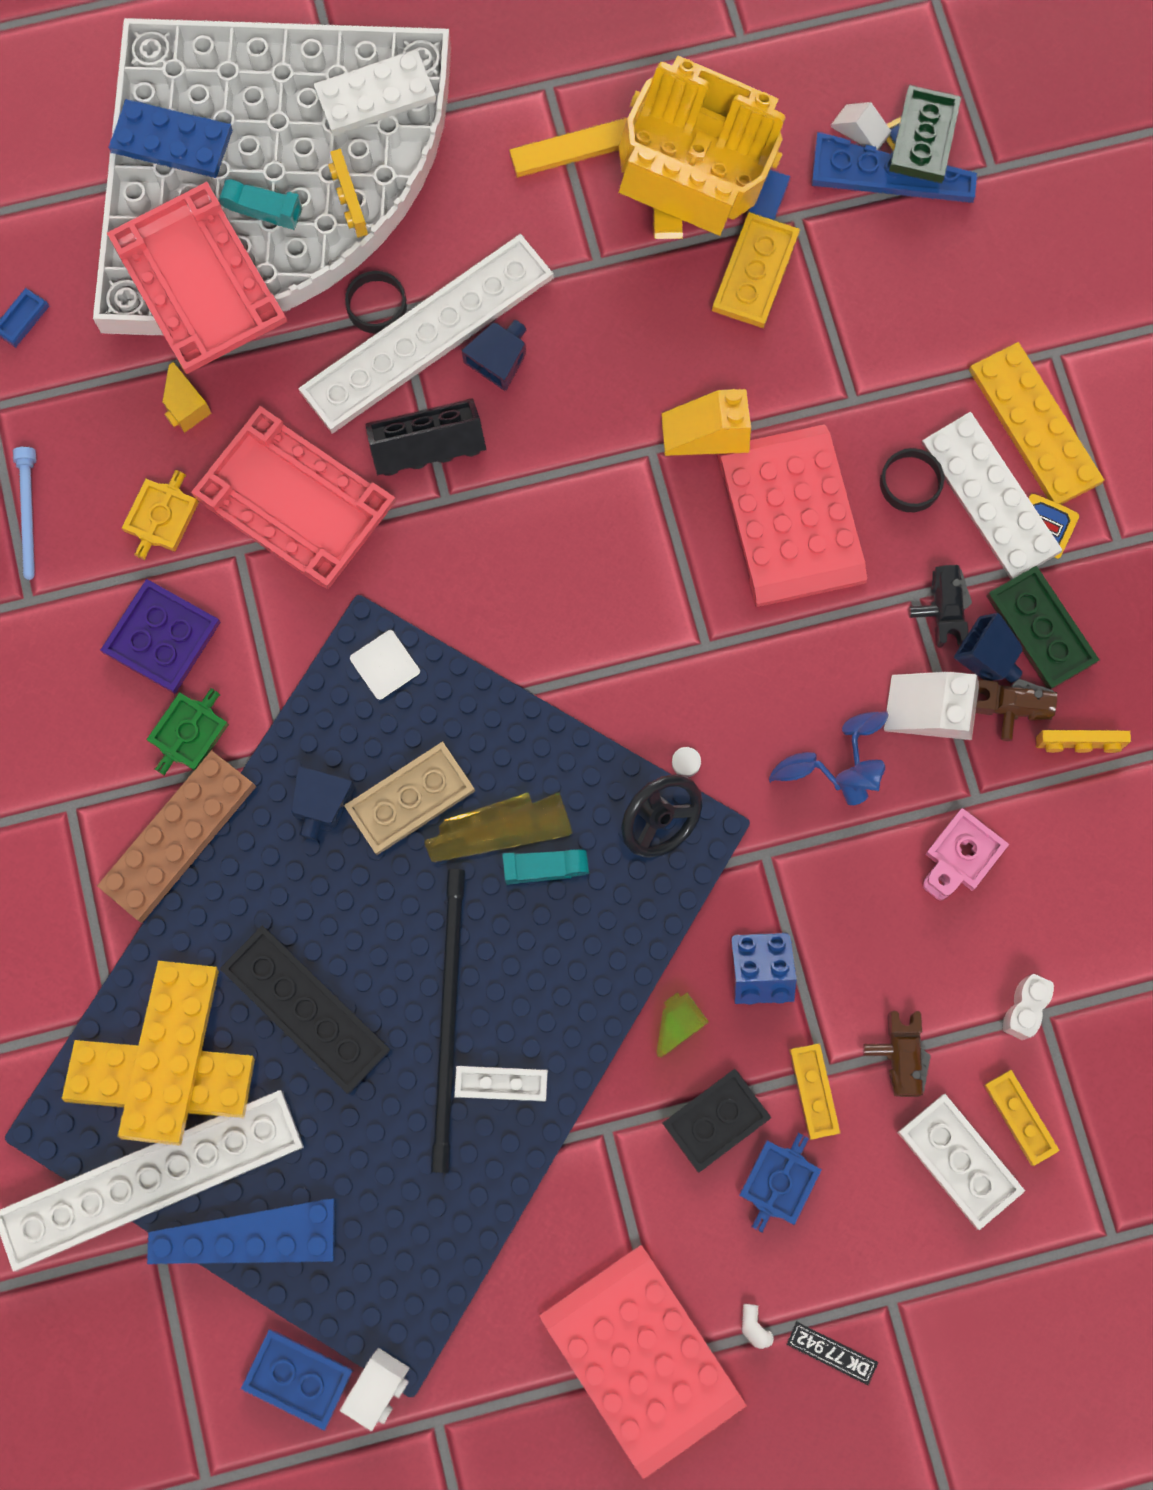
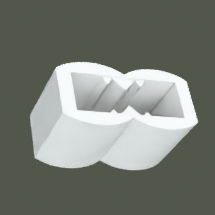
[1003,974,1054,1040]

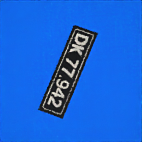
[786,1322,878,1385]

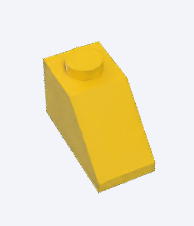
[653,208,683,239]
[163,362,211,433]

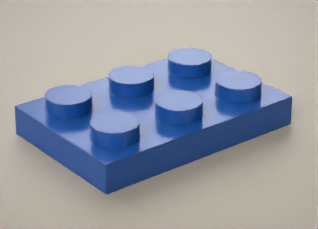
[241,1329,353,1431]

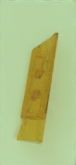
[424,792,572,862]

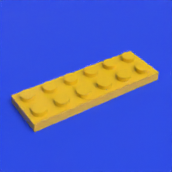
[969,342,1104,505]
[118,961,219,1146]
[62,1040,255,1118]

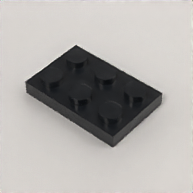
[662,1069,771,1173]

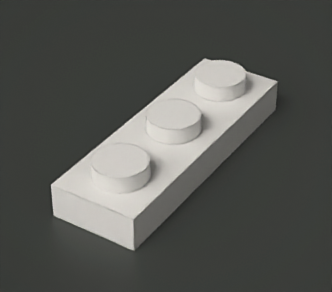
[455,1066,547,1101]

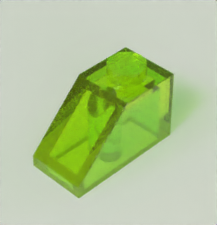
[656,993,709,1059]

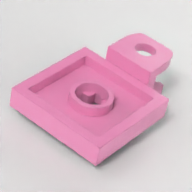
[923,808,1009,901]

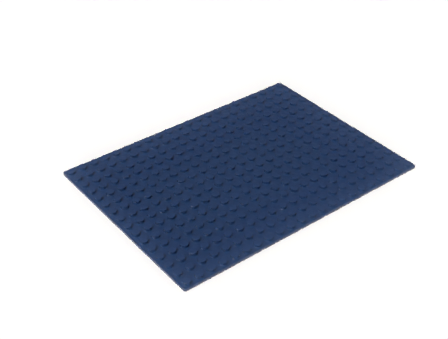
[5,595,750,1398]

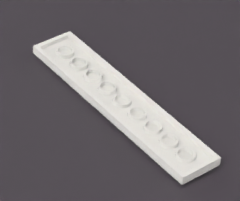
[298,234,554,434]
[0,1090,304,1272]

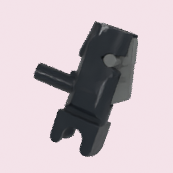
[908,565,972,648]

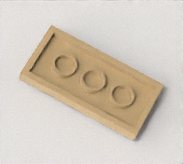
[344,741,475,855]

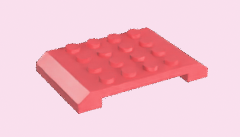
[107,182,287,375]
[191,406,396,589]
[717,424,867,607]
[539,1245,747,1479]

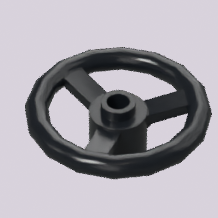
[621,774,703,858]

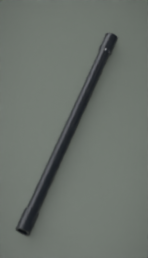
[431,869,465,1173]

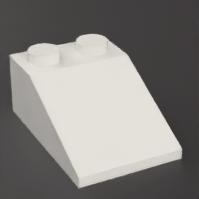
[884,672,979,740]

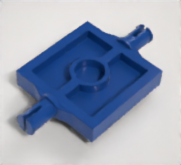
[739,1133,822,1233]

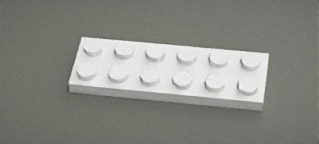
[922,412,1062,580]

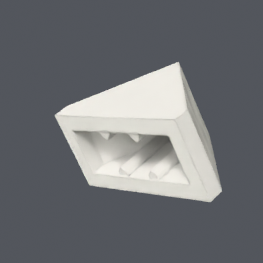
[831,102,891,150]

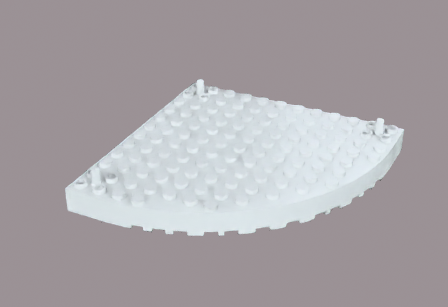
[93,18,451,335]

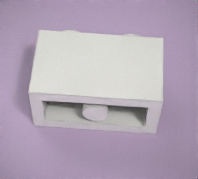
[340,1348,410,1431]

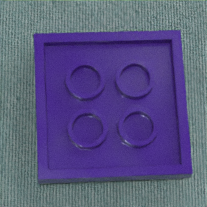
[100,579,221,694]

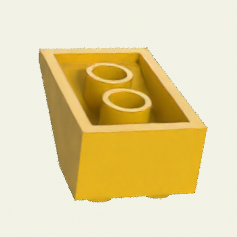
[662,389,751,456]

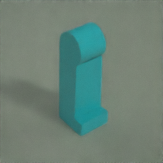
[218,179,302,230]
[502,850,589,885]

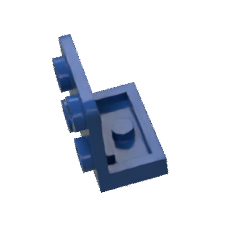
[731,933,797,1005]

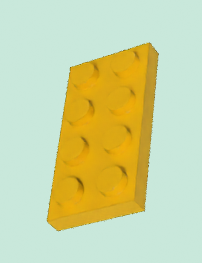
[712,212,800,329]

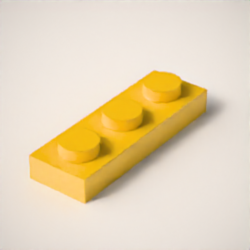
[328,148,368,238]
[1036,730,1131,753]
[789,1043,840,1140]
[983,1070,1060,1166]

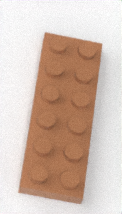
[97,750,256,923]

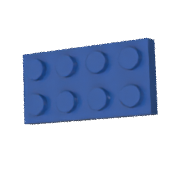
[109,99,233,178]

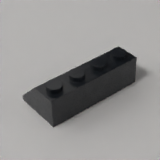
[365,399,487,476]

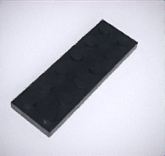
[220,925,391,1095]

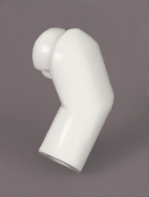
[742,1304,774,1349]

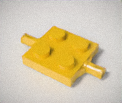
[122,470,199,560]

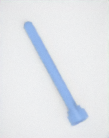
[13,447,36,580]

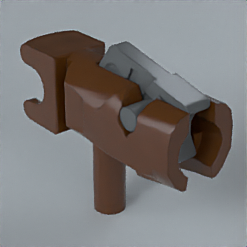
[976,679,1058,741]
[863,1011,931,1097]

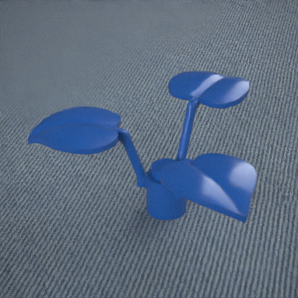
[769,711,889,805]

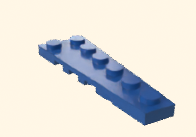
[811,132,977,203]
[147,1199,335,1264]

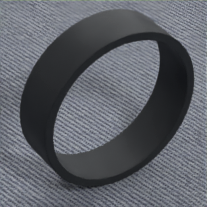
[345,271,407,334]
[880,448,944,512]

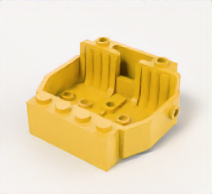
[618,55,785,236]

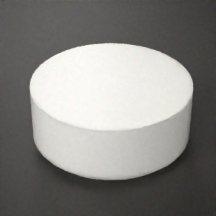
[672,747,701,777]

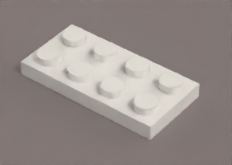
[314,49,436,136]
[897,1094,1025,1230]

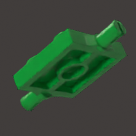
[146,688,229,776]

